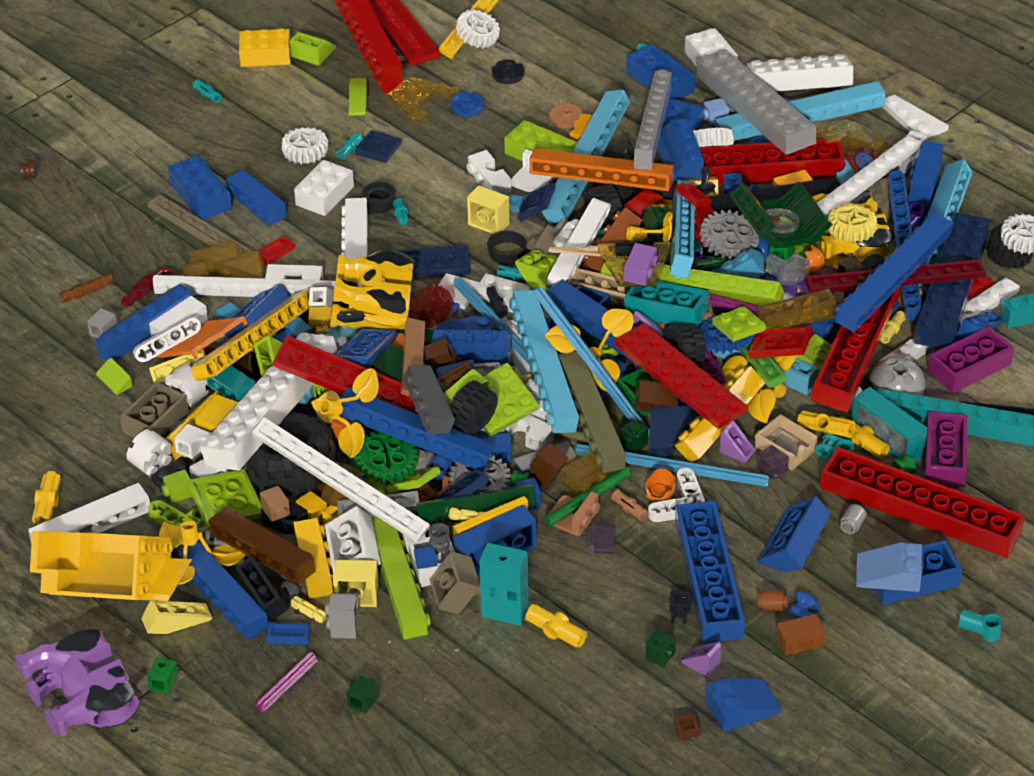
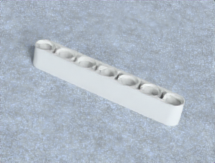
[546,198,611,287]

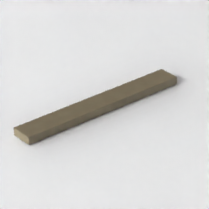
[147,194,258,268]

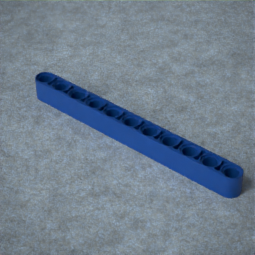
[888,171,922,321]

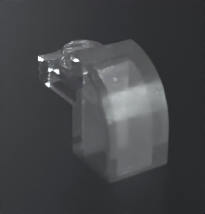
[765,253,810,285]

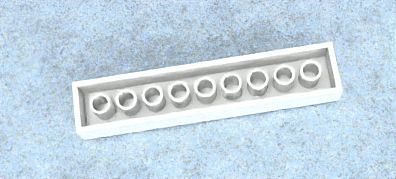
[200,333,338,470]

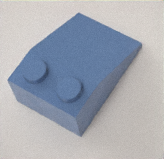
[856,543,922,592]

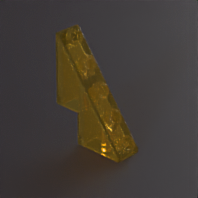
[188,241,265,279]

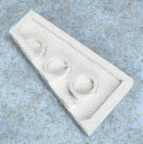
[882,95,949,139]

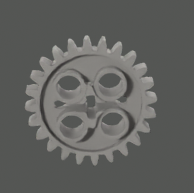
[699,210,759,260]
[448,455,511,494]

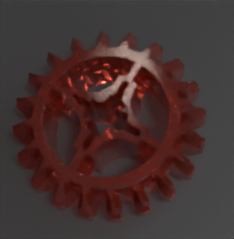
[408,284,454,329]

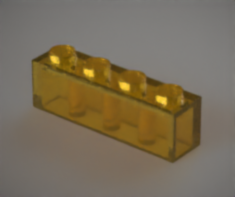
[757,289,836,329]

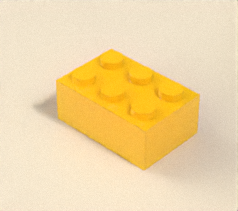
[239,29,291,67]

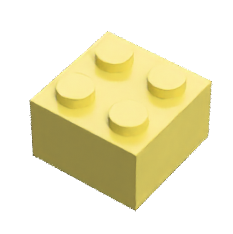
[467,185,510,234]
[333,560,379,607]

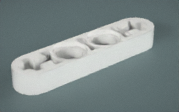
[133,316,201,362]

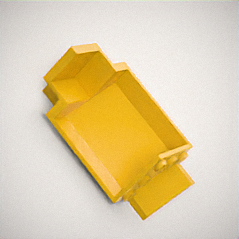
[30,531,192,601]

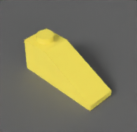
[141,600,212,634]

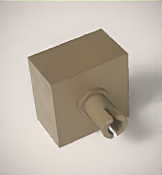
[429,552,481,614]

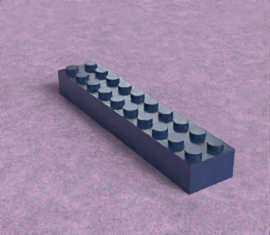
[914,212,991,349]

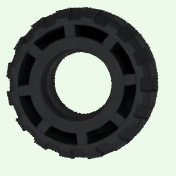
[245,414,338,497]

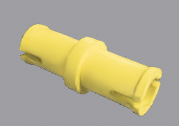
[880,311,906,343]

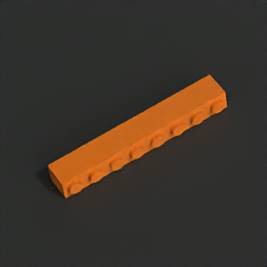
[529,148,674,191]

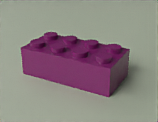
[928,326,1014,393]
[924,412,968,487]

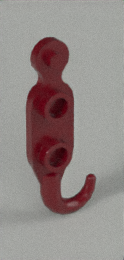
[121,267,176,307]

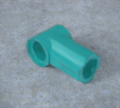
[958,610,1002,642]

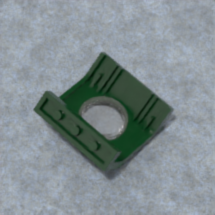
[730,181,833,249]

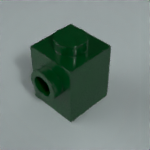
[642,206,668,235]
[620,419,648,453]
[645,629,676,668]
[346,675,379,714]

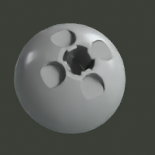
[868,356,926,396]

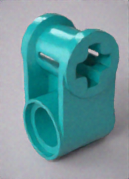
[815,433,854,460]

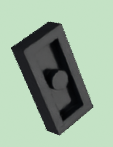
[151,459,191,492]

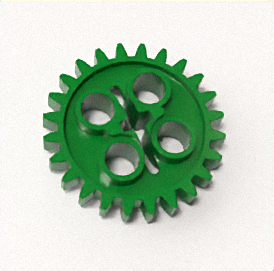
[354,431,418,484]

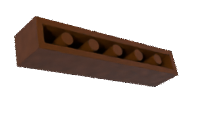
[208,507,316,585]

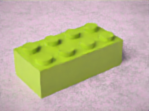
[504,120,578,161]

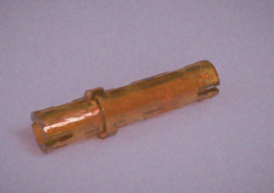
[59,273,114,303]

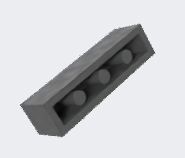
[403,365,455,434]

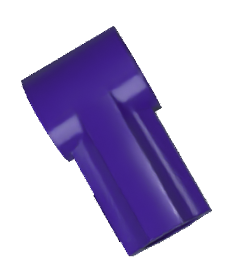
[909,202,924,231]

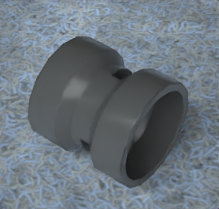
[429,523,450,552]
[278,577,305,600]

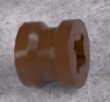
[19,161,36,180]

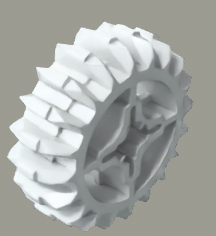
[456,9,500,49]
[282,126,328,165]
[693,128,734,147]
[1001,213,1034,255]

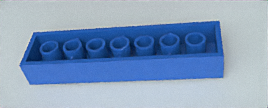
[675,501,745,643]

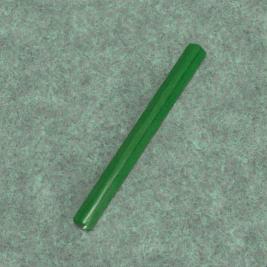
[544,467,632,526]

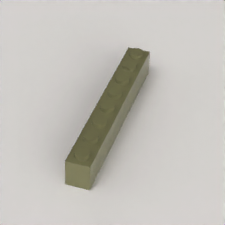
[558,351,626,473]

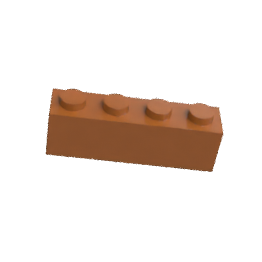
[582,207,643,274]

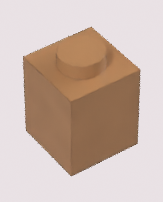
[260,486,290,522]

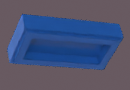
[266,623,311,645]

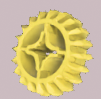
[828,204,877,243]

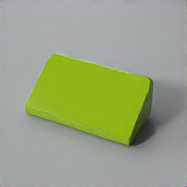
[96,358,132,396]

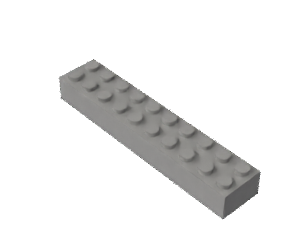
[696,49,816,155]

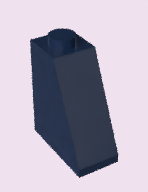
[650,406,692,458]

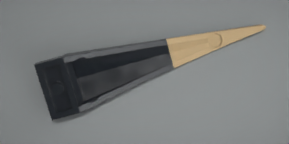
[548,235,695,262]

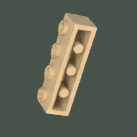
[569,268,634,307]

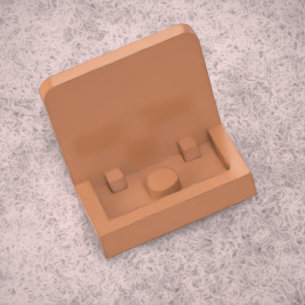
[545,492,600,537]

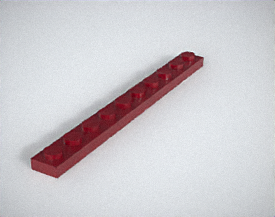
[804,260,986,295]

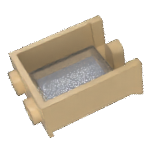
[755,414,817,471]

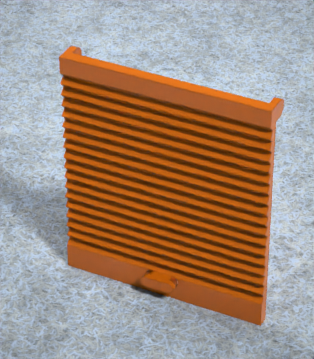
[156,316,247,359]

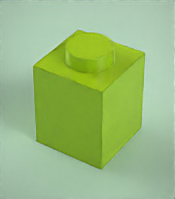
[161,469,192,504]

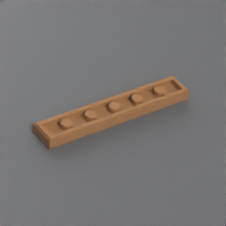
[401,317,425,396]

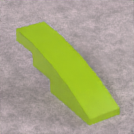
[349,78,367,116]

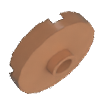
[549,103,583,129]

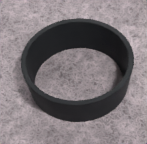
[487,231,527,265]

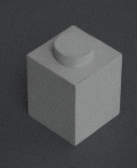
[87,308,117,338]

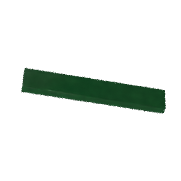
[416,484,536,523]

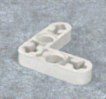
[648,468,705,522]

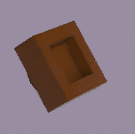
[674,714,700,740]

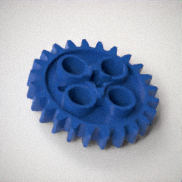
[698,314,755,354]

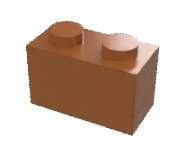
[776,614,826,656]

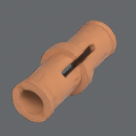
[611,489,648,521]

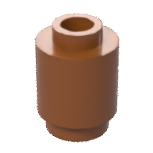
[758,590,788,612]

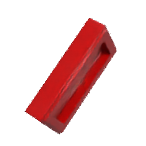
[676,184,711,207]
[256,236,295,265]

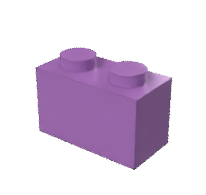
[624,243,659,286]

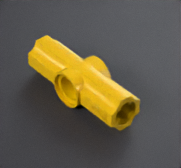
[797,411,856,438]
[840,416,890,460]
[32,471,61,525]
[525,604,587,648]

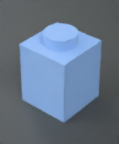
[704,98,729,126]

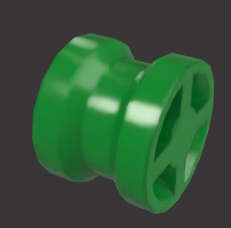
[892,455,916,474]
[510,470,531,488]

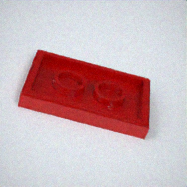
[748,326,813,359]

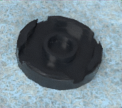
[492,60,524,84]

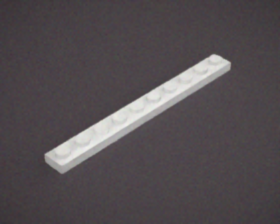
[817,136,922,217]
[153,275,335,297]
[879,277,1020,362]
[252,417,430,543]

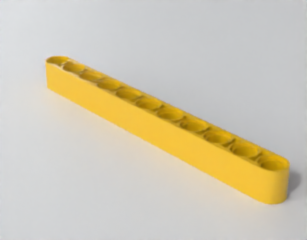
[191,289,310,381]

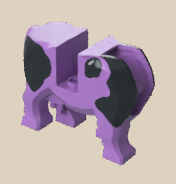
[14,628,140,737]

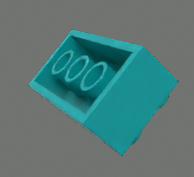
[624,279,709,327]

